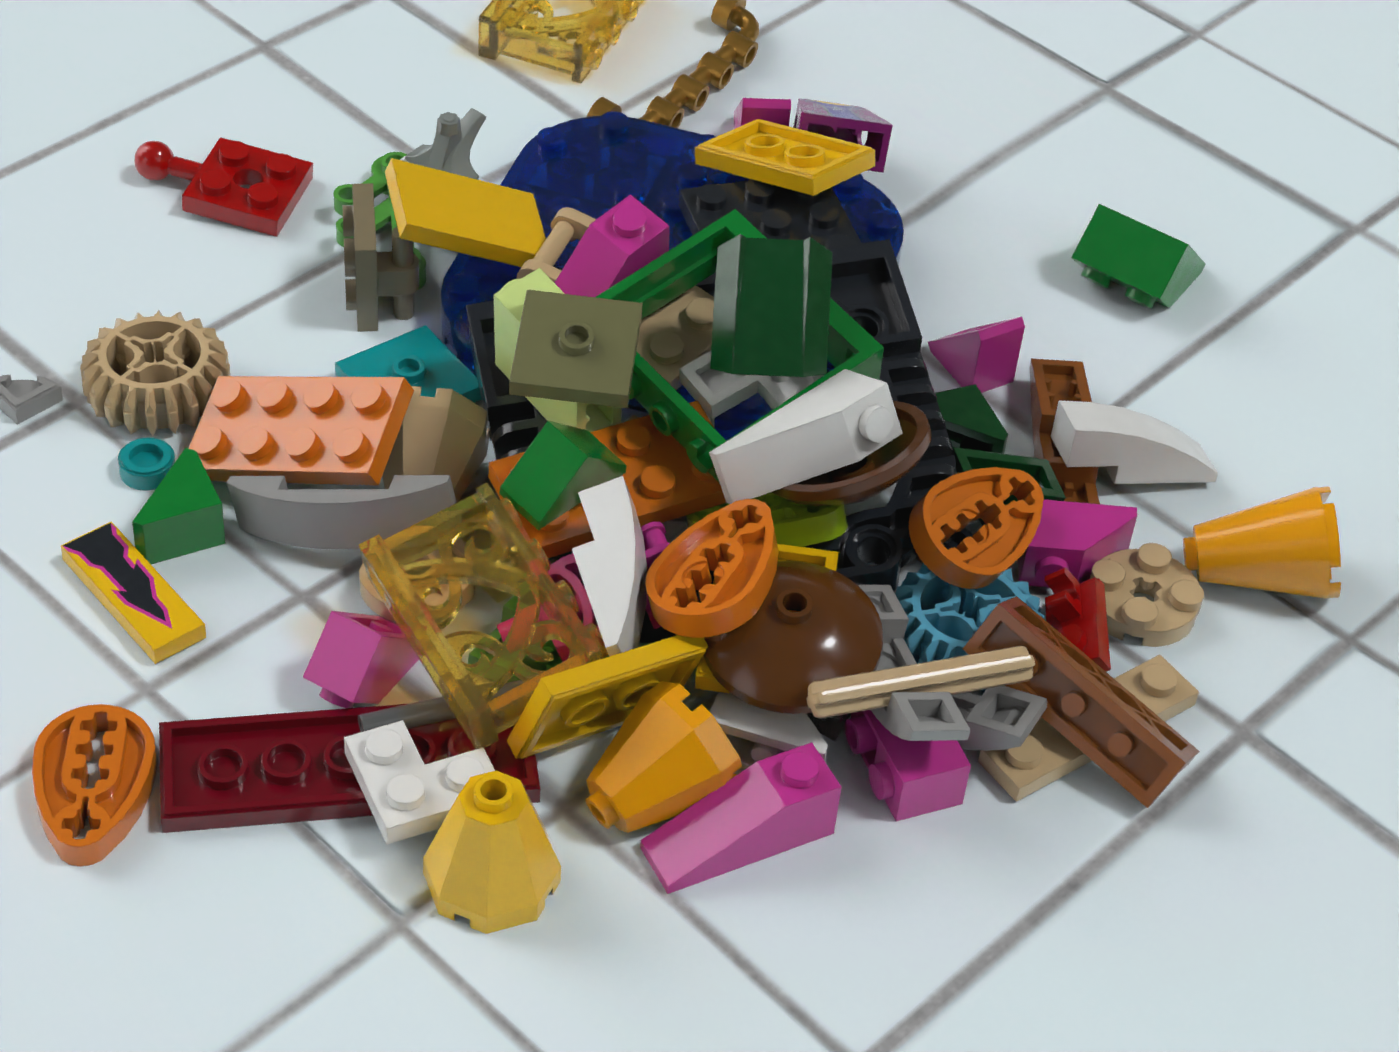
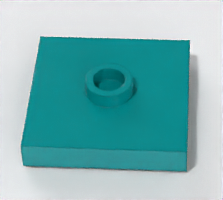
[335,325,482,403]

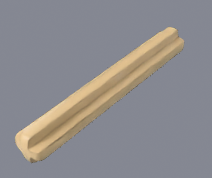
[806,646,1035,718]

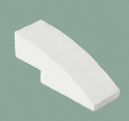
[1051,400,1218,484]
[572,476,647,656]

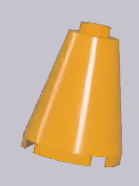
[1183,486,1341,599]

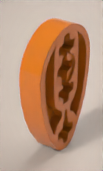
[909,467,1044,589]
[645,499,779,638]
[32,704,157,867]

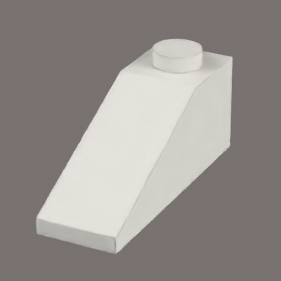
[709,369,903,504]

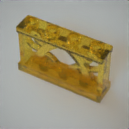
[478,0,644,84]
[358,483,609,749]

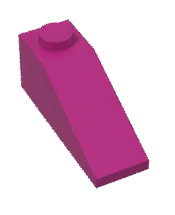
[640,742,842,894]

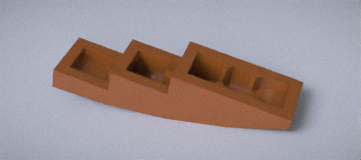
[1029,358,1100,504]

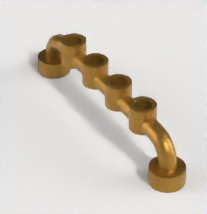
[584,0,759,140]

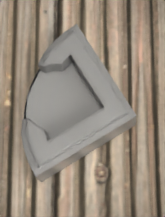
[0,375,63,425]

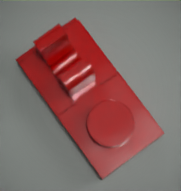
[1044,567,1111,672]

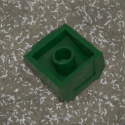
[710,234,833,377]

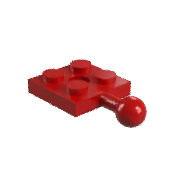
[134,137,313,237]

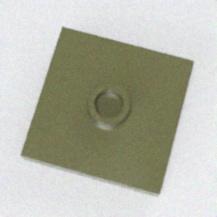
[509,290,643,408]

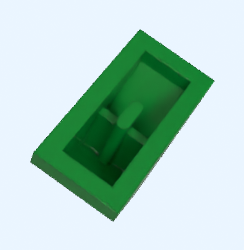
[499,421,627,530]
[132,448,226,564]

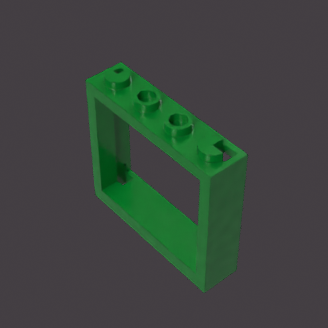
[595,209,884,484]

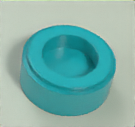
[118,438,175,491]

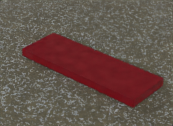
[159,703,541,833]

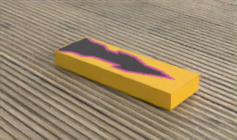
[61,521,206,664]

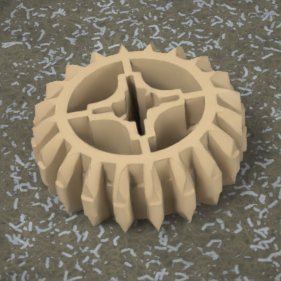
[80,310,231,436]

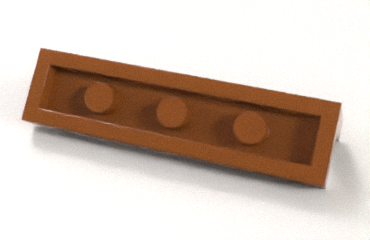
[962,596,1200,808]

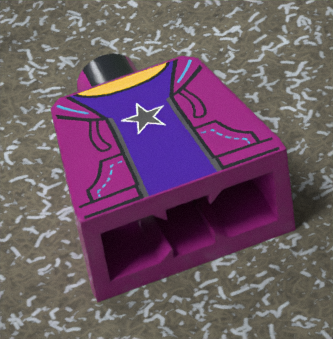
[793,99,893,173]

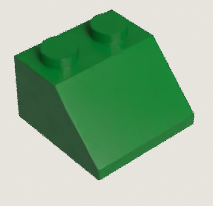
[1071,204,1206,309]

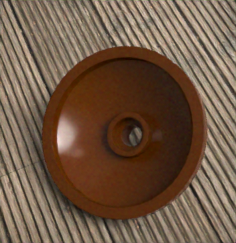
[772,401,932,506]
[703,560,883,714]

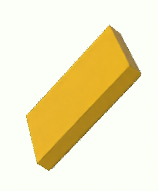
[695,119,875,196]
[385,158,546,267]
[507,635,708,759]

